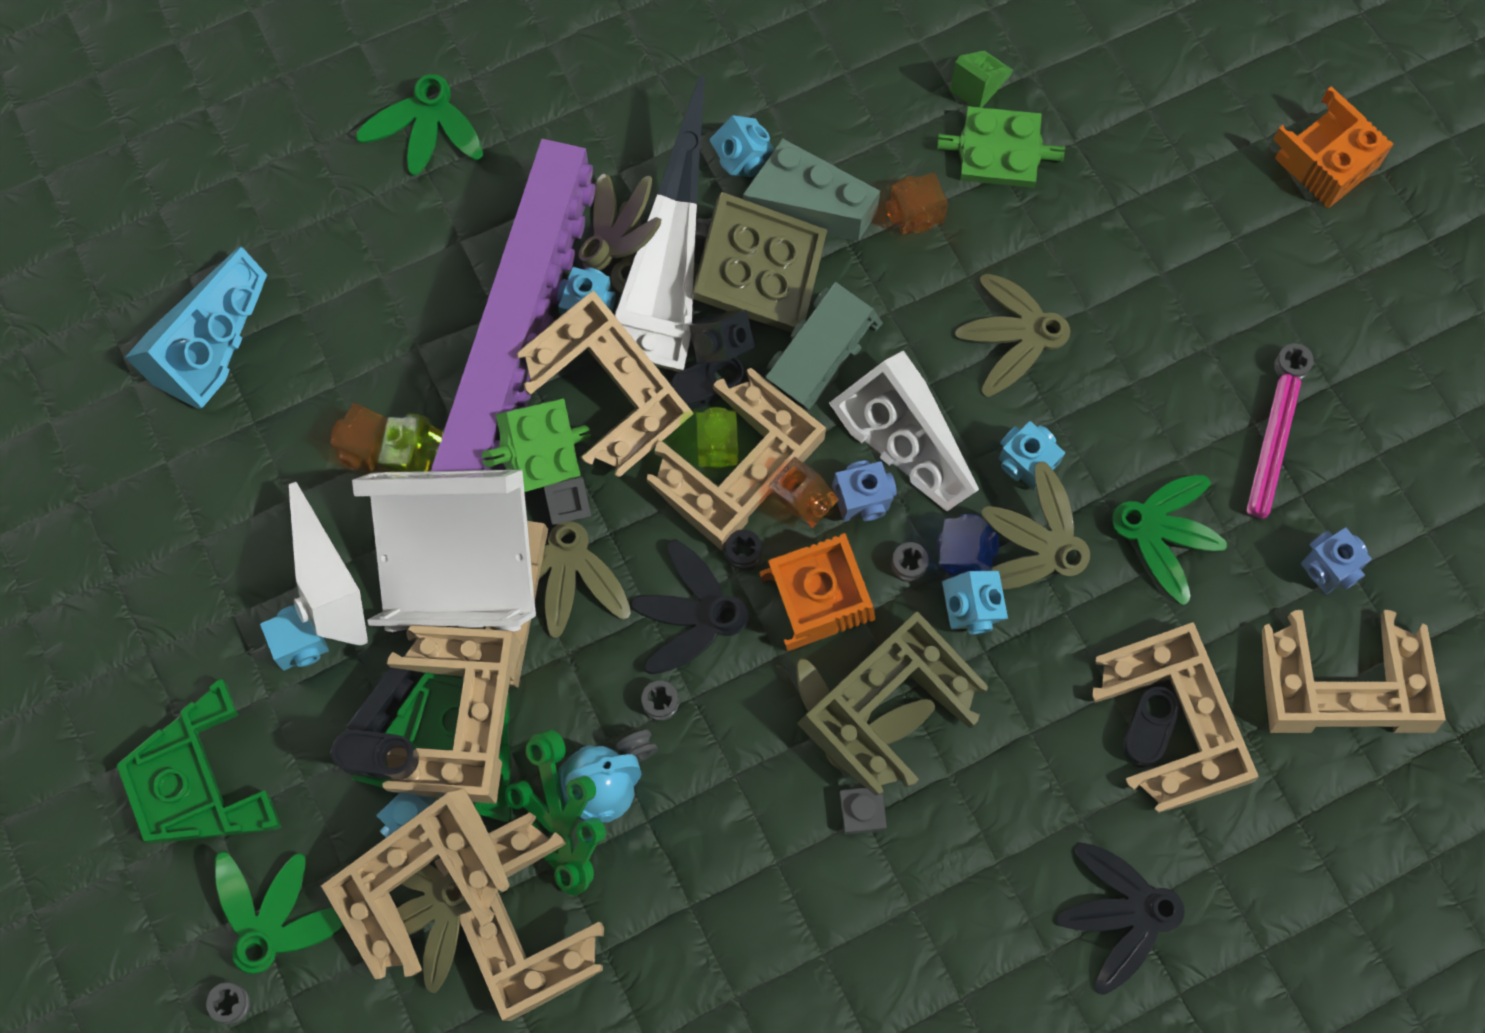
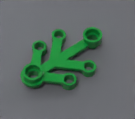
[505,730,606,896]

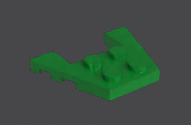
[352,672,512,823]
[117,679,282,844]

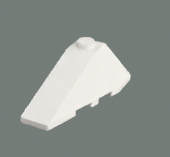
[829,351,979,511]
[289,482,368,646]

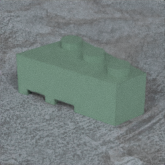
[743,138,880,241]
[766,282,883,410]

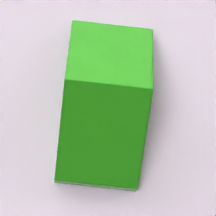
[950,50,1013,108]

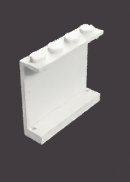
[352,469,536,632]

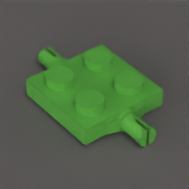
[937,106,1065,188]
[482,398,591,492]

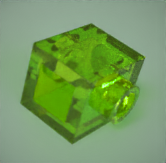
[696,407,738,468]
[377,413,443,472]

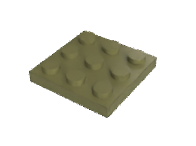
[691,192,827,333]

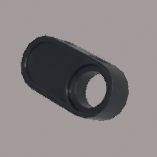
[671,357,744,410]
[1122,686,1180,768]
[331,730,419,780]

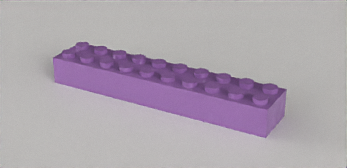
[431,139,596,471]

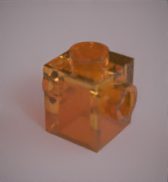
[886,172,948,235]
[330,403,395,472]
[767,456,839,528]

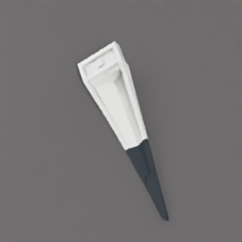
[614,74,705,372]

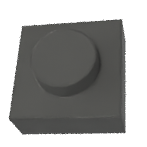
[543,477,591,525]
[839,788,887,835]

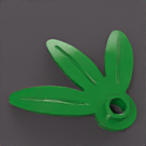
[355,74,483,175]
[1112,475,1227,605]
[215,851,344,974]

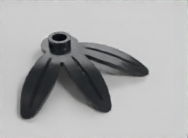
[631,539,749,675]
[1057,843,1185,995]

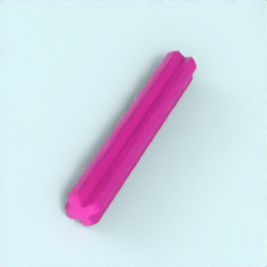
[1246,374,1302,519]

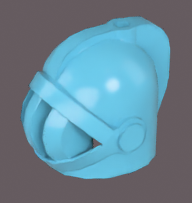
[557,746,642,823]

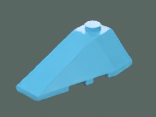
[125,247,267,409]

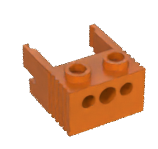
[1273,86,1394,208]
[759,533,875,651]

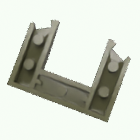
[797,611,988,796]

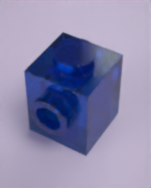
[937,514,999,577]

